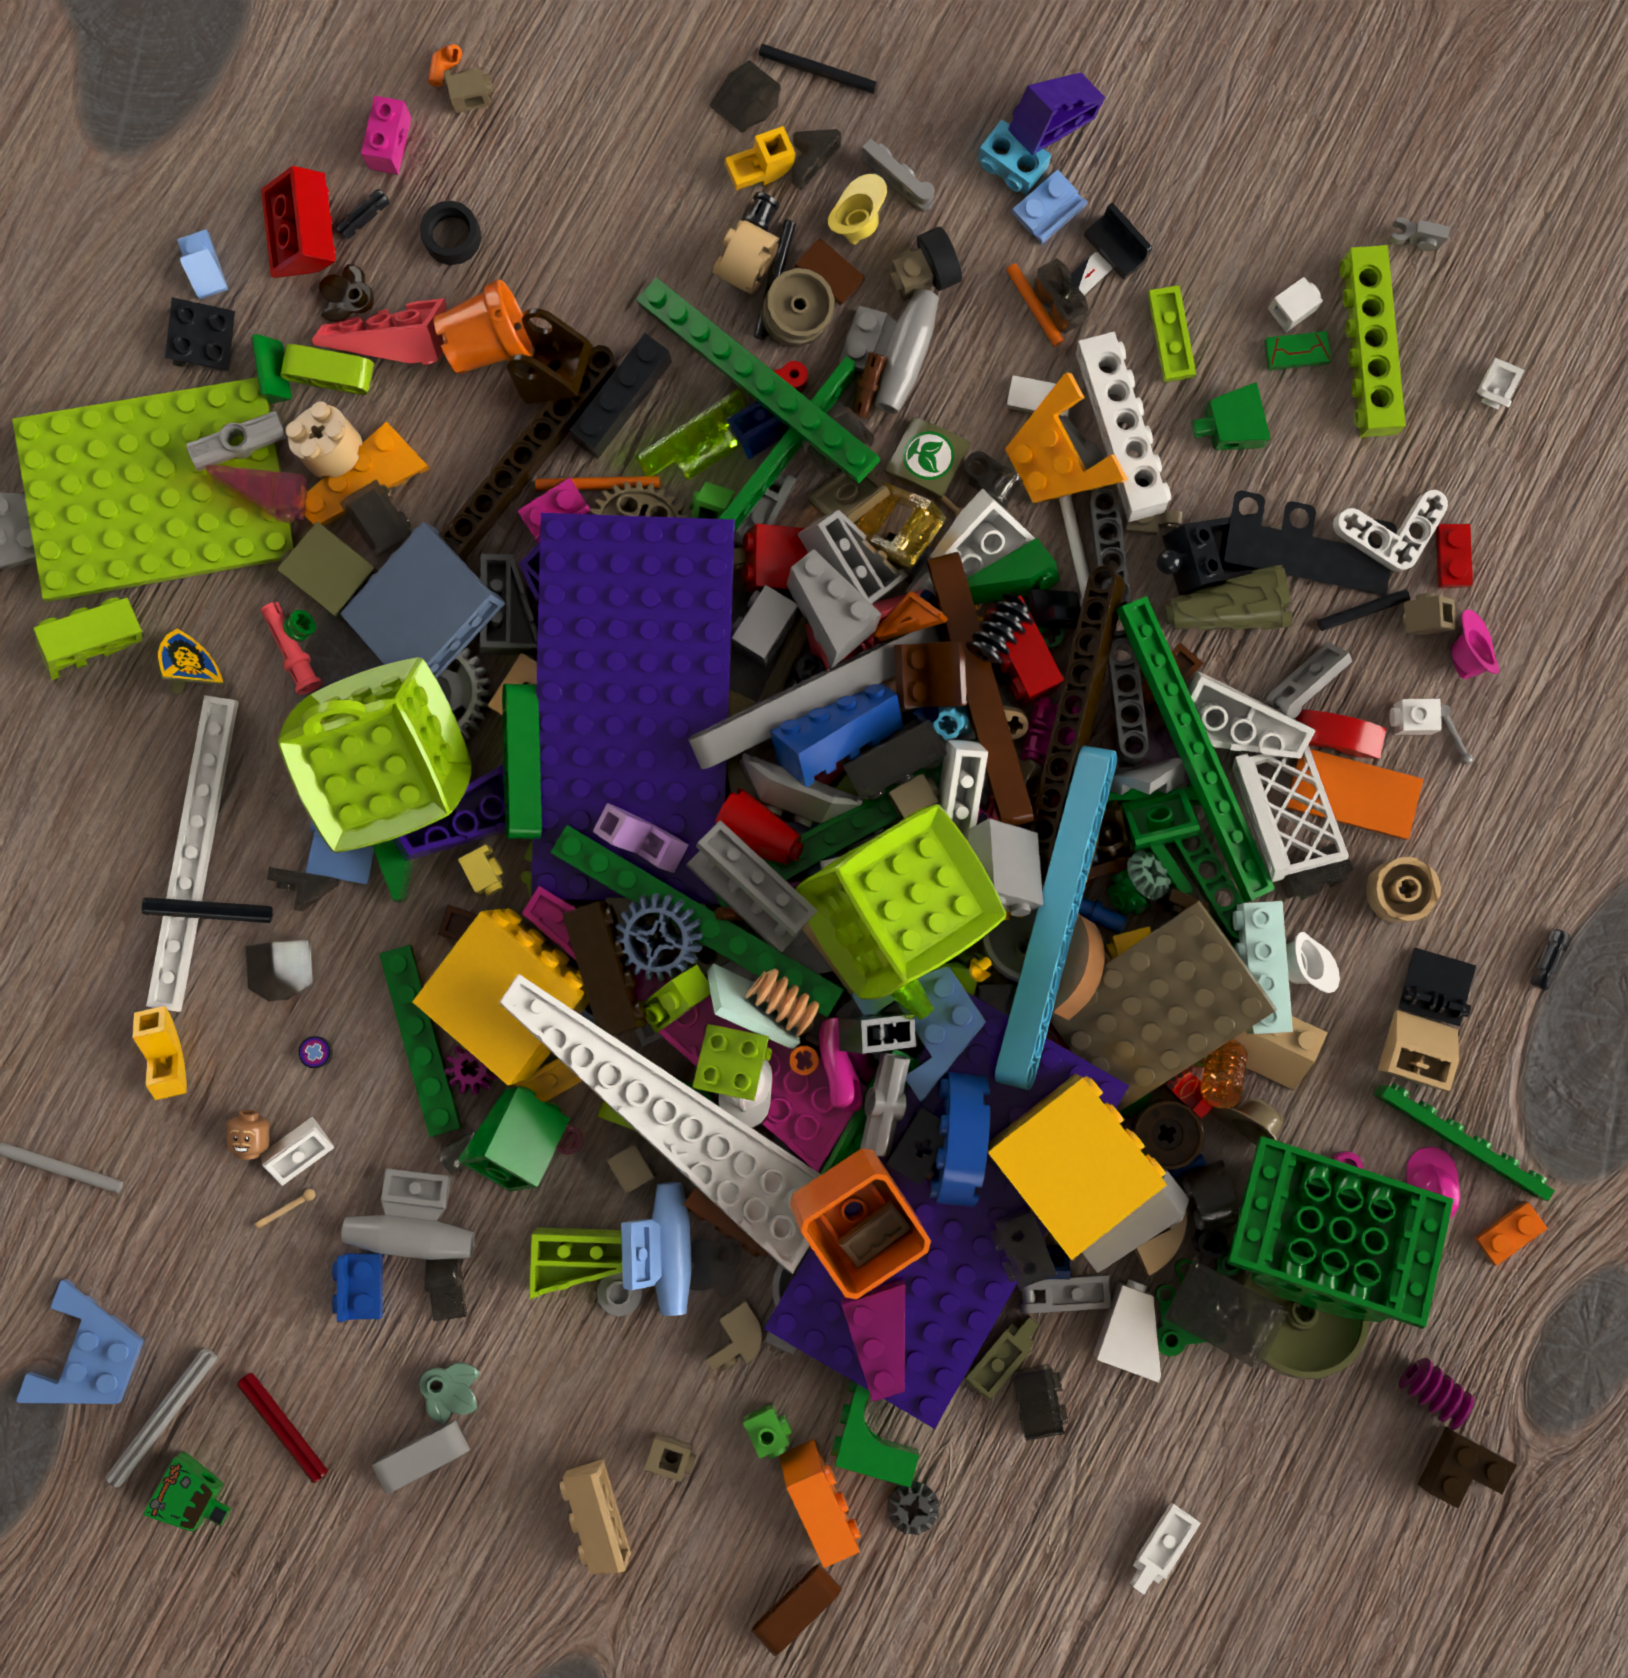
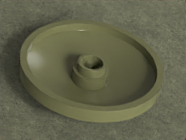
[1237,1271,1370,1380]

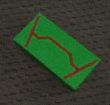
[1264,331,1331,371]

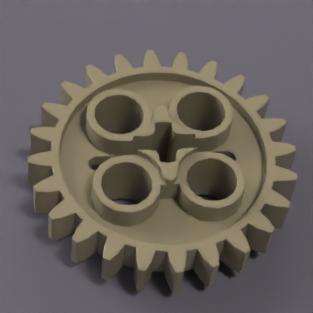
[590,481,688,518]

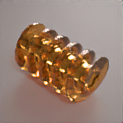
[1201,1040,1248,1109]

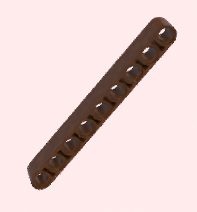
[927,551,1034,826]

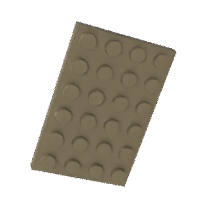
[1050,900,1277,1112]

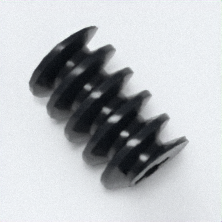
[966,593,1034,665]

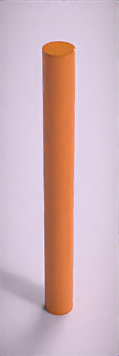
[535,476,660,491]

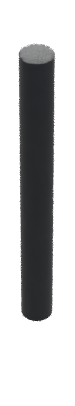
[759,44,877,94]
[753,220,796,340]

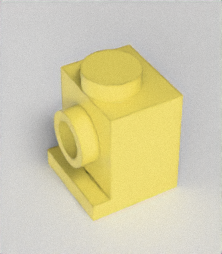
[458,844,503,896]

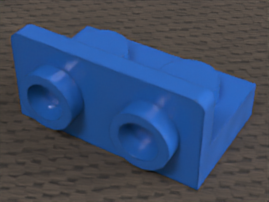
[332,1252,383,1322]

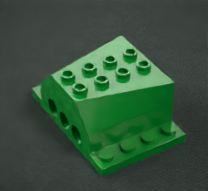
[1227,1136,1454,1329]

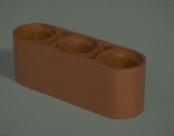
[751,1563,842,1656]

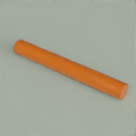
[1006,263,1064,347]

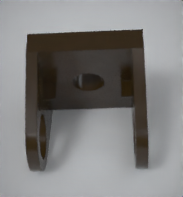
[507,308,593,404]

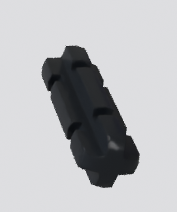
[335,189,389,240]
[1531,929,1571,990]

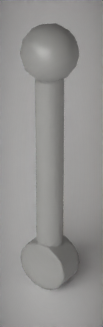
[1441,704,1473,765]

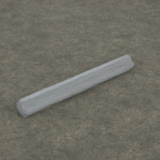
[105,1348,217,1488]

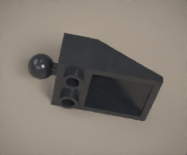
[1157,513,1258,595]

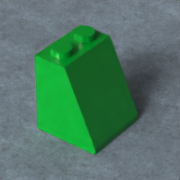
[458,1086,570,1192]

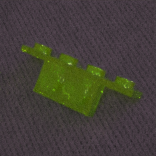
[636,389,749,480]

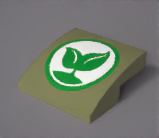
[884,417,971,499]

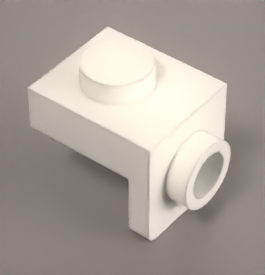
[1477,357,1525,409]

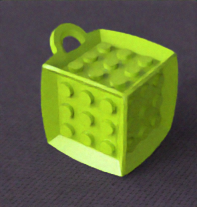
[277,657,472,853]
[795,804,1006,1000]

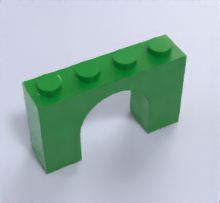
[830,1380,919,1488]

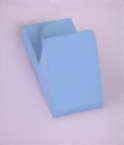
[177,229,229,300]

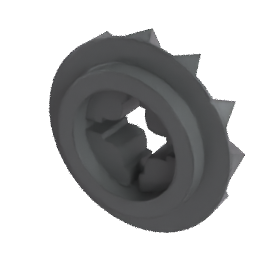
[887,1481,939,1536]

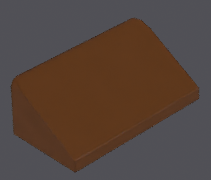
[794,239,865,306]

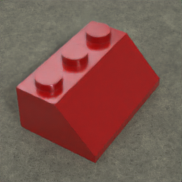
[261,165,336,278]

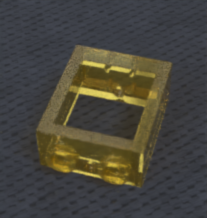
[854,481,947,569]

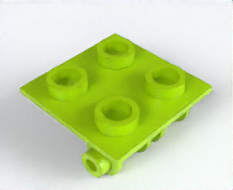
[692,1024,772,1101]

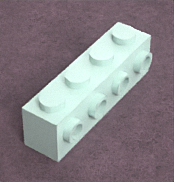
[1233,901,1293,1034]

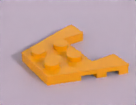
[1005,373,1128,503]

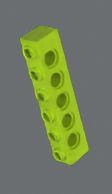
[1340,245,1406,438]

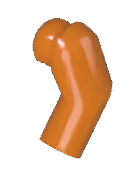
[428,44,462,87]

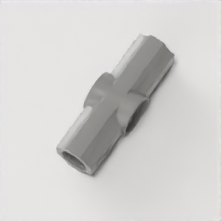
[186,411,287,471]
[860,1053,910,1157]

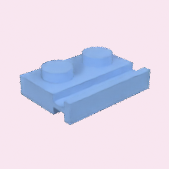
[1011,170,1088,245]

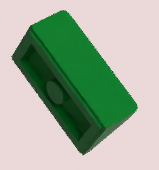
[251,334,292,404]

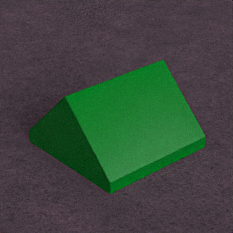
[1121,788,1200,851]

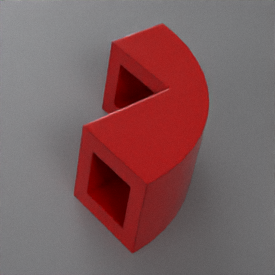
[1296,709,1386,759]

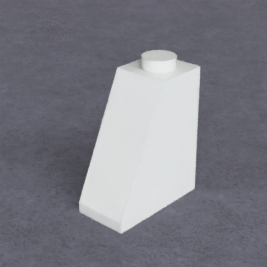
[1093,1279,1161,1383]

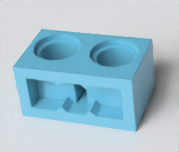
[978,119,1052,196]

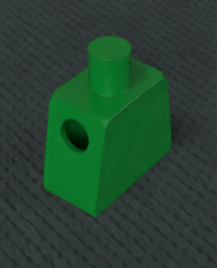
[1191,382,1271,450]

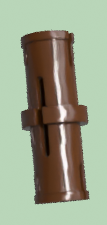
[850,351,887,418]

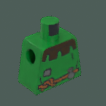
[143,1452,231,1531]

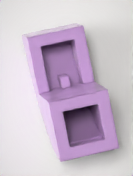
[593,803,689,873]

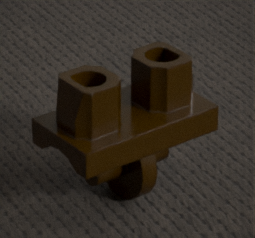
[1096,800,1133,860]

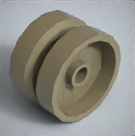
[761,268,835,347]

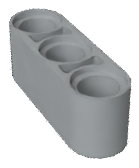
[371,1420,470,1494]

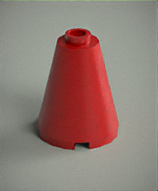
[715,788,804,865]

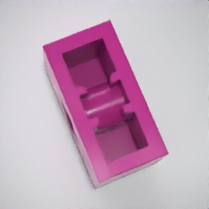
[361,95,412,175]

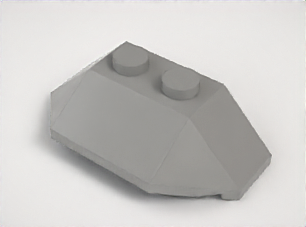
[739,753,864,828]

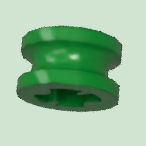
[283,610,316,642]

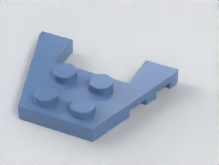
[852,966,986,1102]
[16,1279,144,1404]

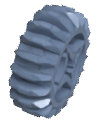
[615,893,703,981]

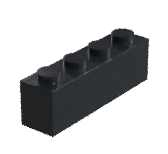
[569,333,672,459]

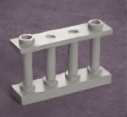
[686,820,818,954]

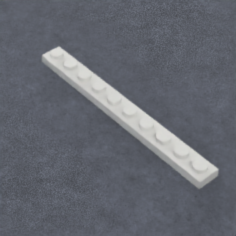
[146,695,239,1012]

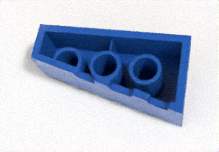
[770,683,903,787]

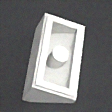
[261,1117,334,1186]

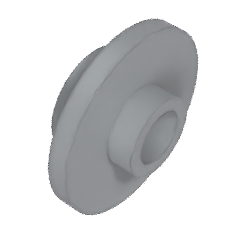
[597,1272,642,1316]

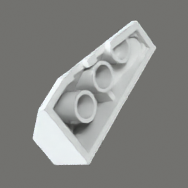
[906,488,1035,597]

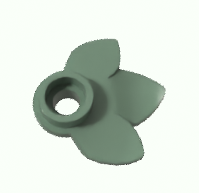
[419,1362,480,1424]

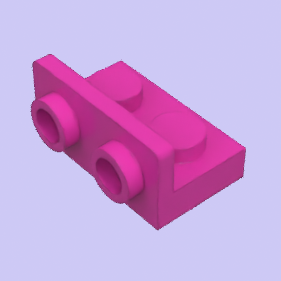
[517,477,590,543]

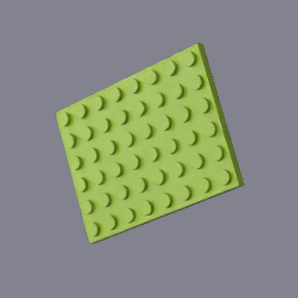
[12,377,295,602]

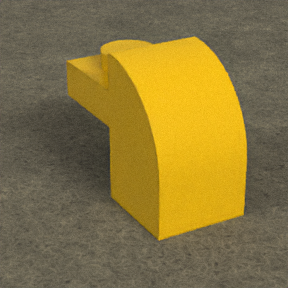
[724,126,795,191]

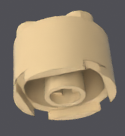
[712,220,779,295]
[286,401,362,478]
[1366,857,1441,923]

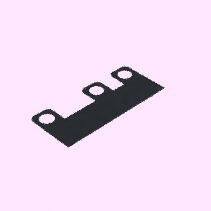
[1224,490,1397,596]

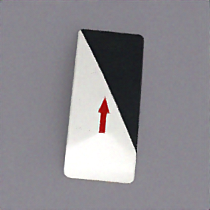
[1056,252,1113,307]

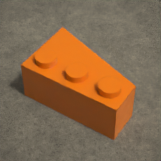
[779,1439,861,1568]

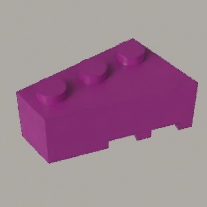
[842,1278,905,1402]

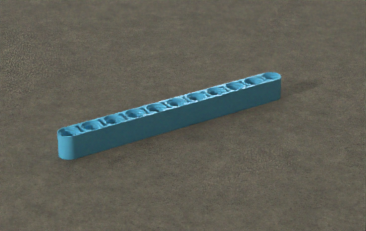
[995,746,1117,1090]

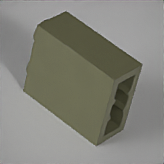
[277,521,378,622]

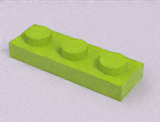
[1147,285,1196,383]

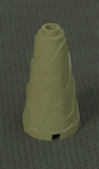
[1165,564,1292,630]

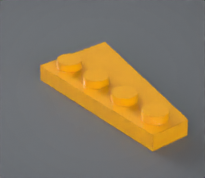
[294,421,430,526]

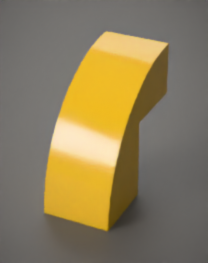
[132,1006,187,1100]

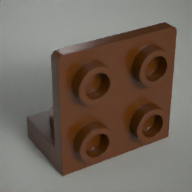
[894,641,967,709]

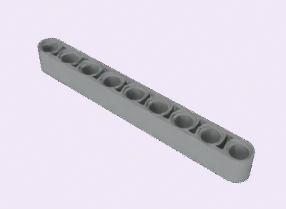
[688,625,943,769]

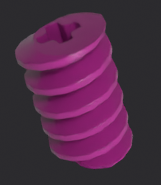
[1398,1358,1474,1430]

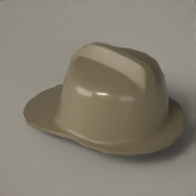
[1211,1099,1284,1146]

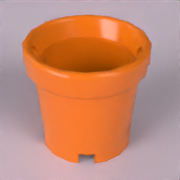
[434,280,533,375]

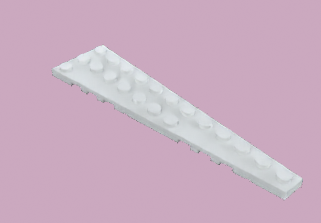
[499,974,820,1274]

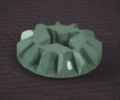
[1127,850,1171,900]

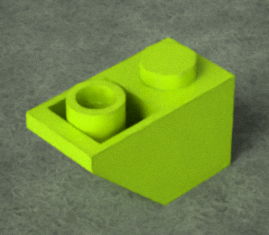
[643,965,711,1033]

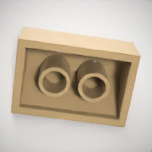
[1213,1016,1328,1090]
[560,1459,631,1574]

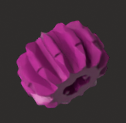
[445,1045,498,1095]

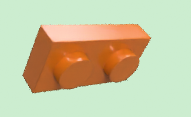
[1474,1201,1548,1266]

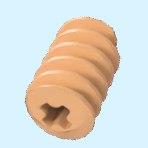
[745,968,819,1038]

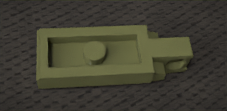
[964,1314,1039,1400]

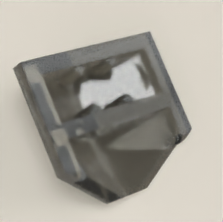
[710,60,781,133]
[246,940,313,1002]

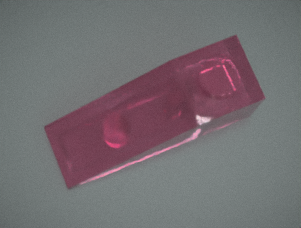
[206,465,308,523]

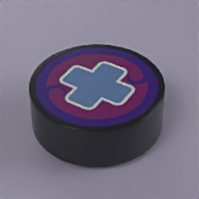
[298,1036,333,1068]

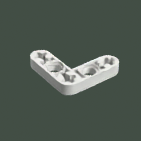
[1333,490,1448,572]

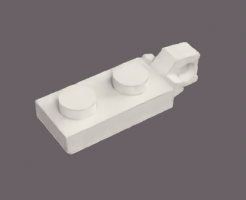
[1130,1502,1200,1594]

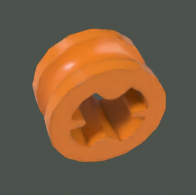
[789,1046,819,1075]

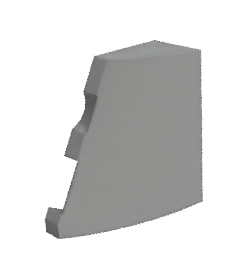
[1110,758,1185,795]

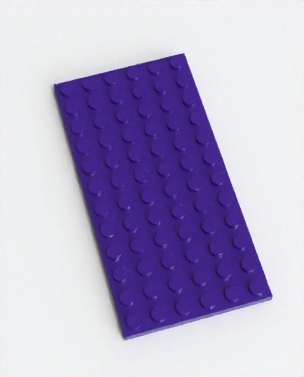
[531,513,735,905]
[764,992,1129,1429]

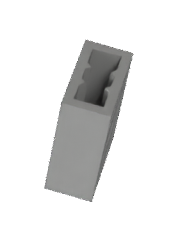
[968,818,1043,916]

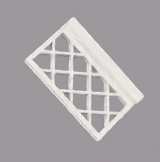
[1232,745,1349,882]

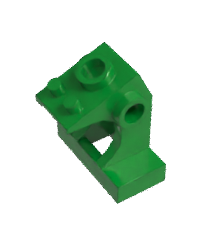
[1106,844,1194,916]

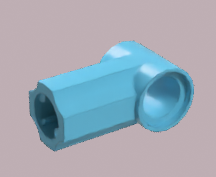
[933,706,972,740]

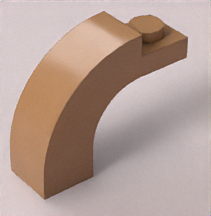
[1053,913,1105,1020]

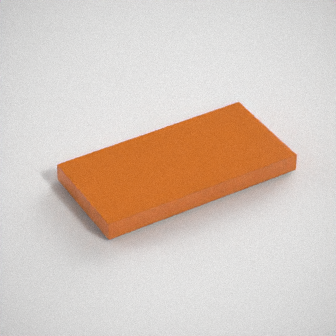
[1286,749,1423,840]

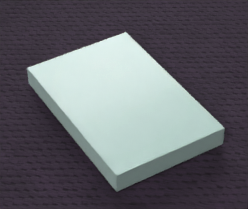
[707,963,800,1049]

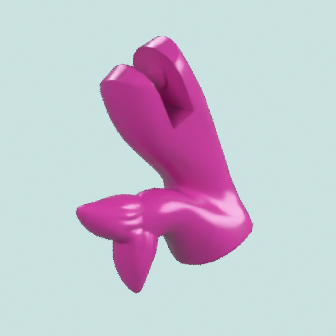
[819,1017,876,1112]

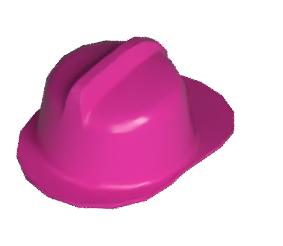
[1450,609,1499,679]
[1406,1147,1461,1219]

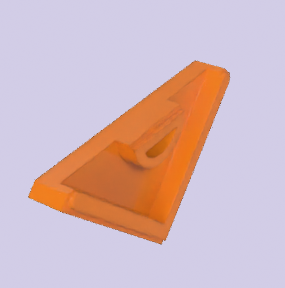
[872,591,948,641]

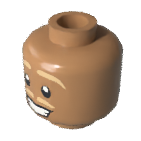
[226,1110,270,1160]

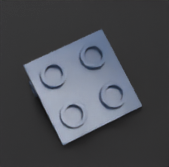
[306,822,375,885]

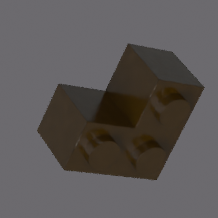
[1417,1427,1517,1509]

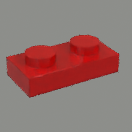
[1436,524,1473,588]

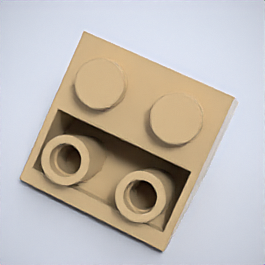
[1377,1010,1459,1091]

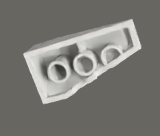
[1188,671,1315,759]

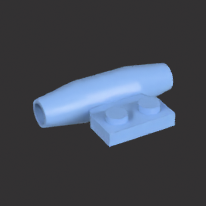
[621,1182,692,1316]

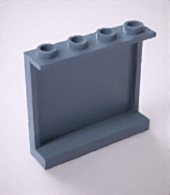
[340,521,505,678]

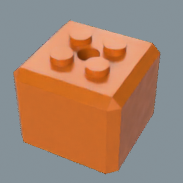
[790,1148,931,1299]

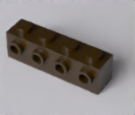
[562,902,647,1037]

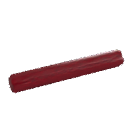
[237,1373,328,1483]

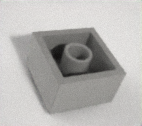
[731,585,799,669]

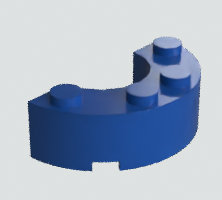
[929,1072,990,1207]

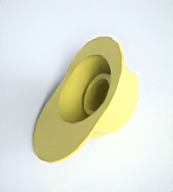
[828,174,887,245]

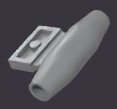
[839,289,939,414]
[341,1168,475,1260]

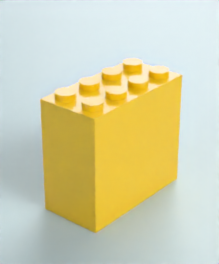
[412,908,589,1086]
[988,1074,1167,1260]

